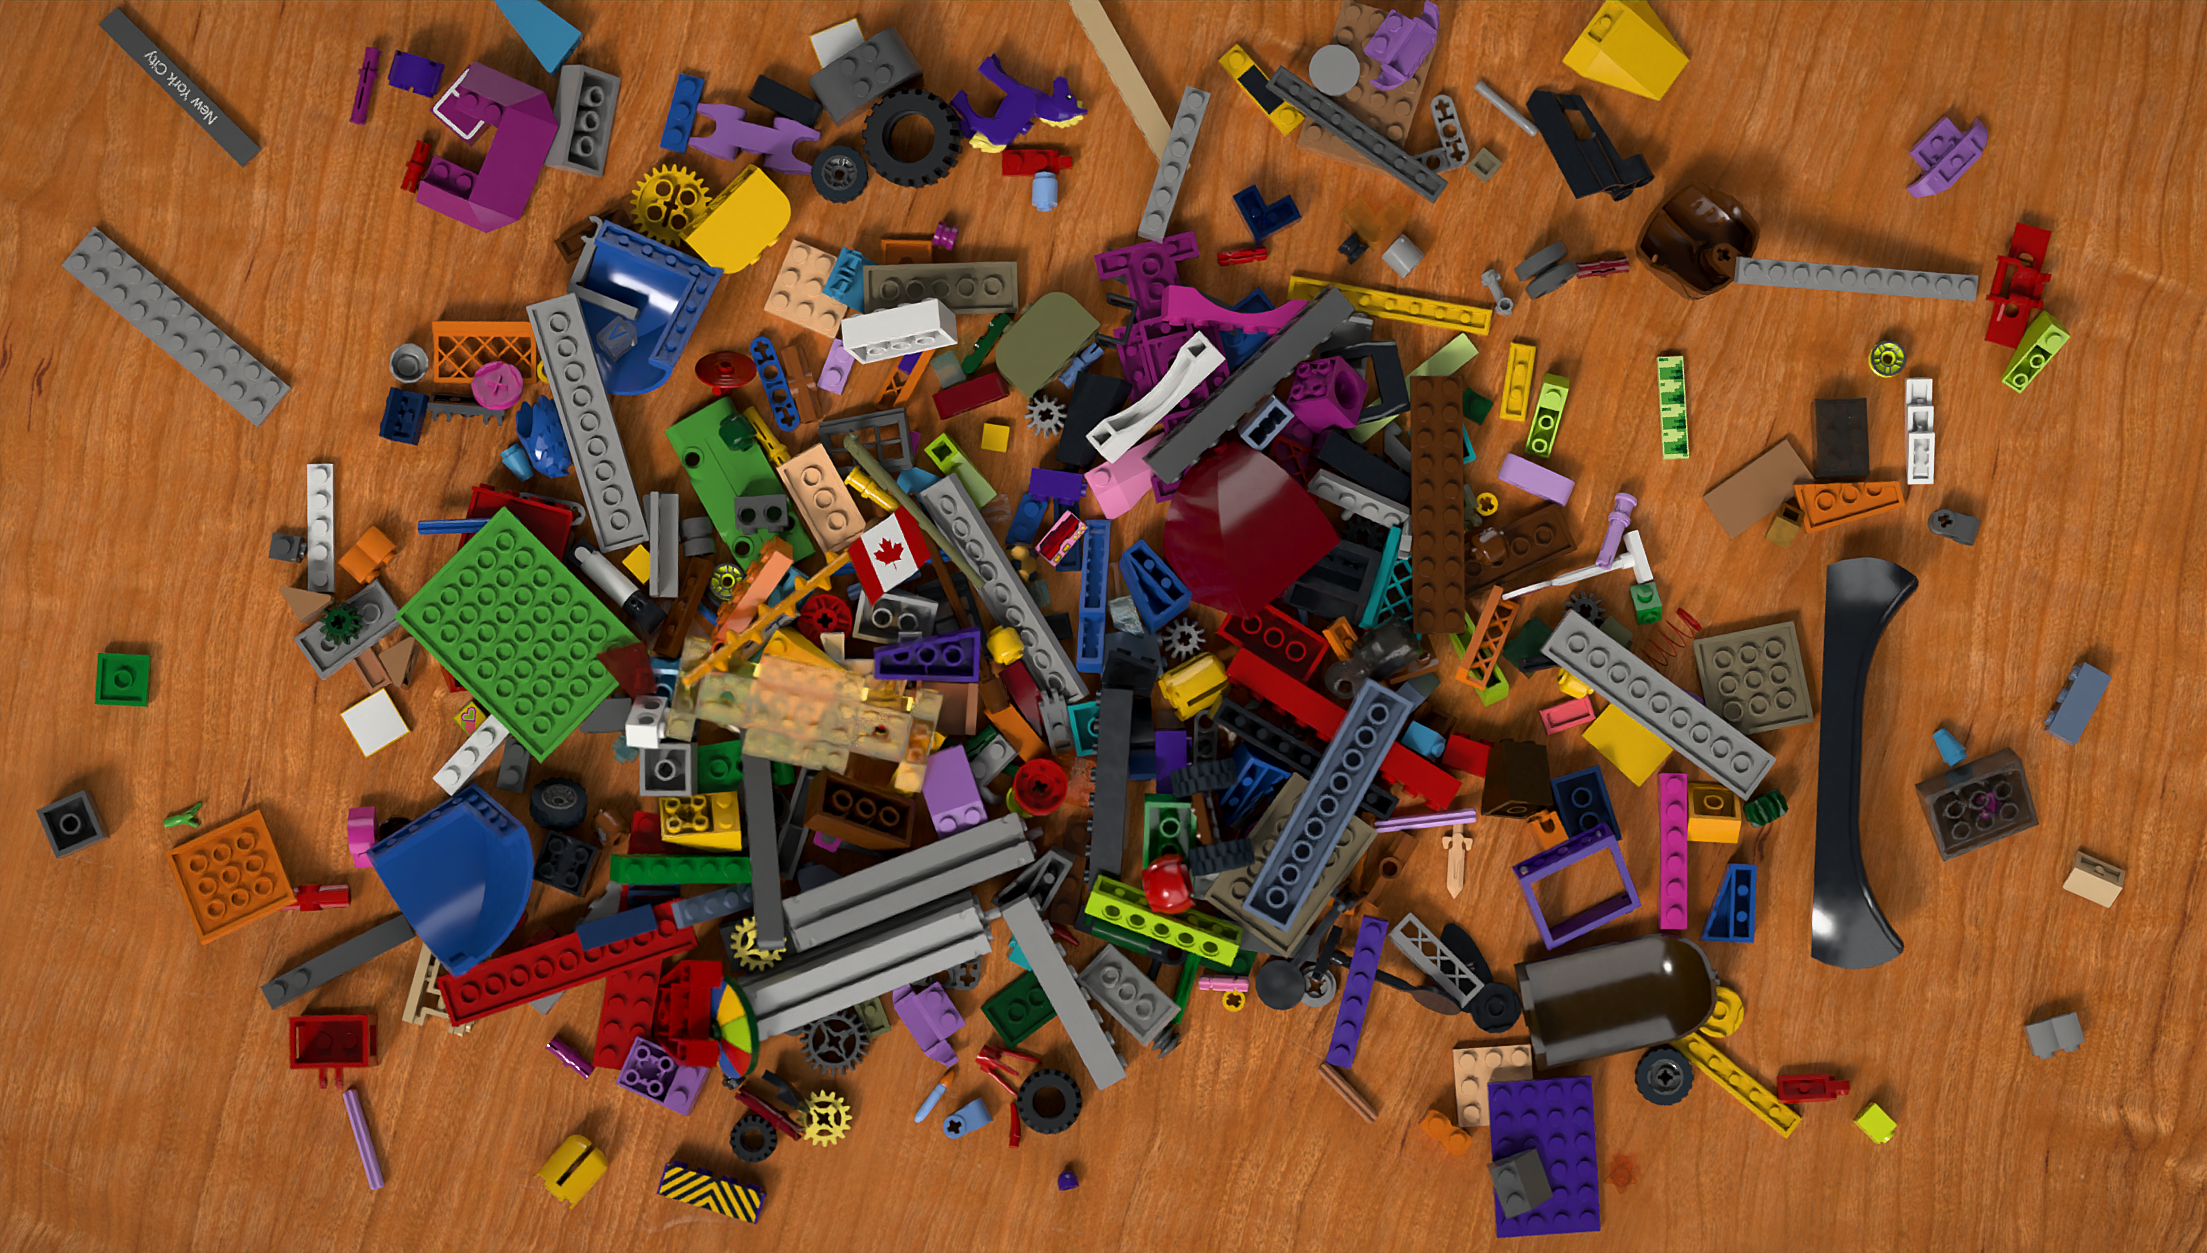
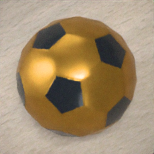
[1003,542,1042,587]

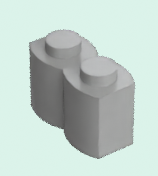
[2023,1012,2085,1060]

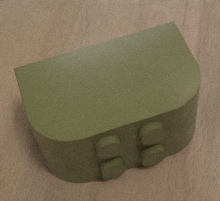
[995,292,1101,404]

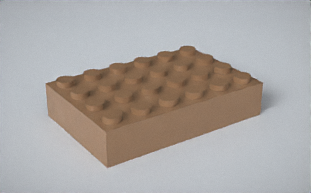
[1296,0,1442,179]

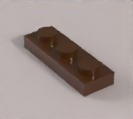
[554,203,634,264]

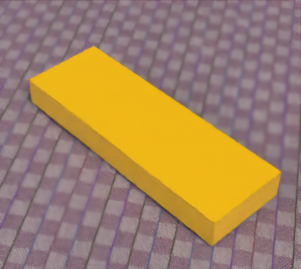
[1499,342,1536,422]

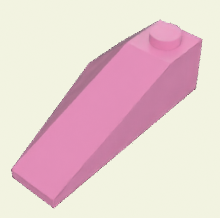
[1083,432,1166,521]

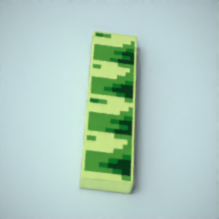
[1656,356,1689,460]

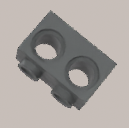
[734,494,789,535]

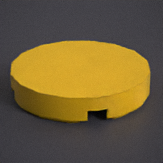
[1699,986,1744,1038]

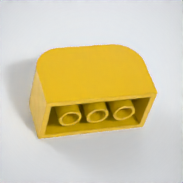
[678,164,791,274]

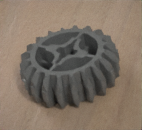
[800,1008,870,1076]

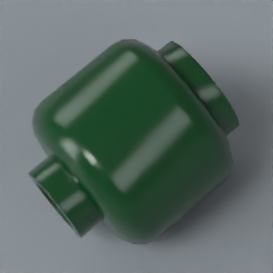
[718,413,757,452]

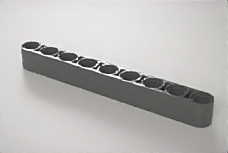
[739,720,785,951]

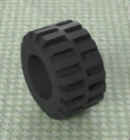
[1017,1069,1082,1135]

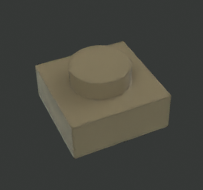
[1466,147,1503,184]

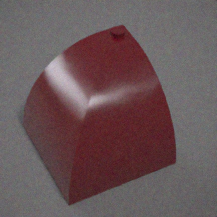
[1163,438,1341,620]

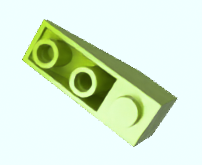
[2000,310,2071,393]
[1524,372,1569,459]
[924,433,998,511]

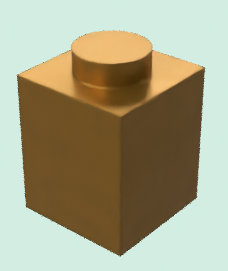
[1765,502,1805,549]

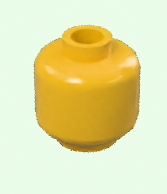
[986,625,1025,665]
[1556,667,1594,699]

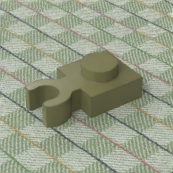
[1463,483,1483,532]

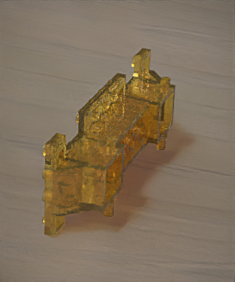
[665,636,943,792]

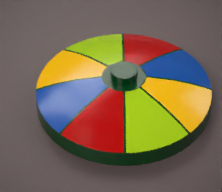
[709,974,760,1078]

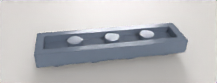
[671,883,754,929]

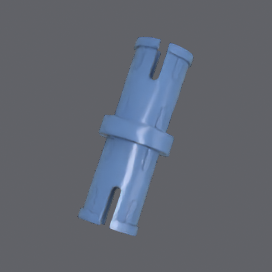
[1057,341,1105,389]

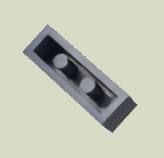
[2043,662,2112,746]

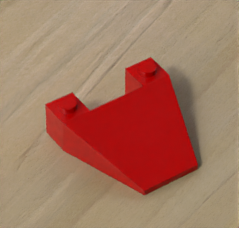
[652,960,724,1067]

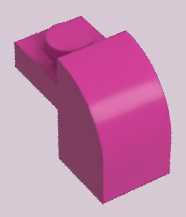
[348,806,379,868]

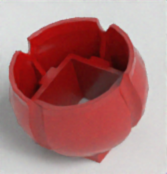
[1141,854,1196,914]

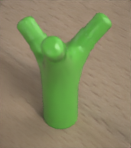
[164,802,203,828]

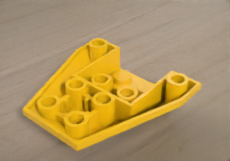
[1562,0,1689,101]

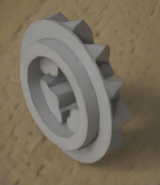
[1301,966,1336,1007]

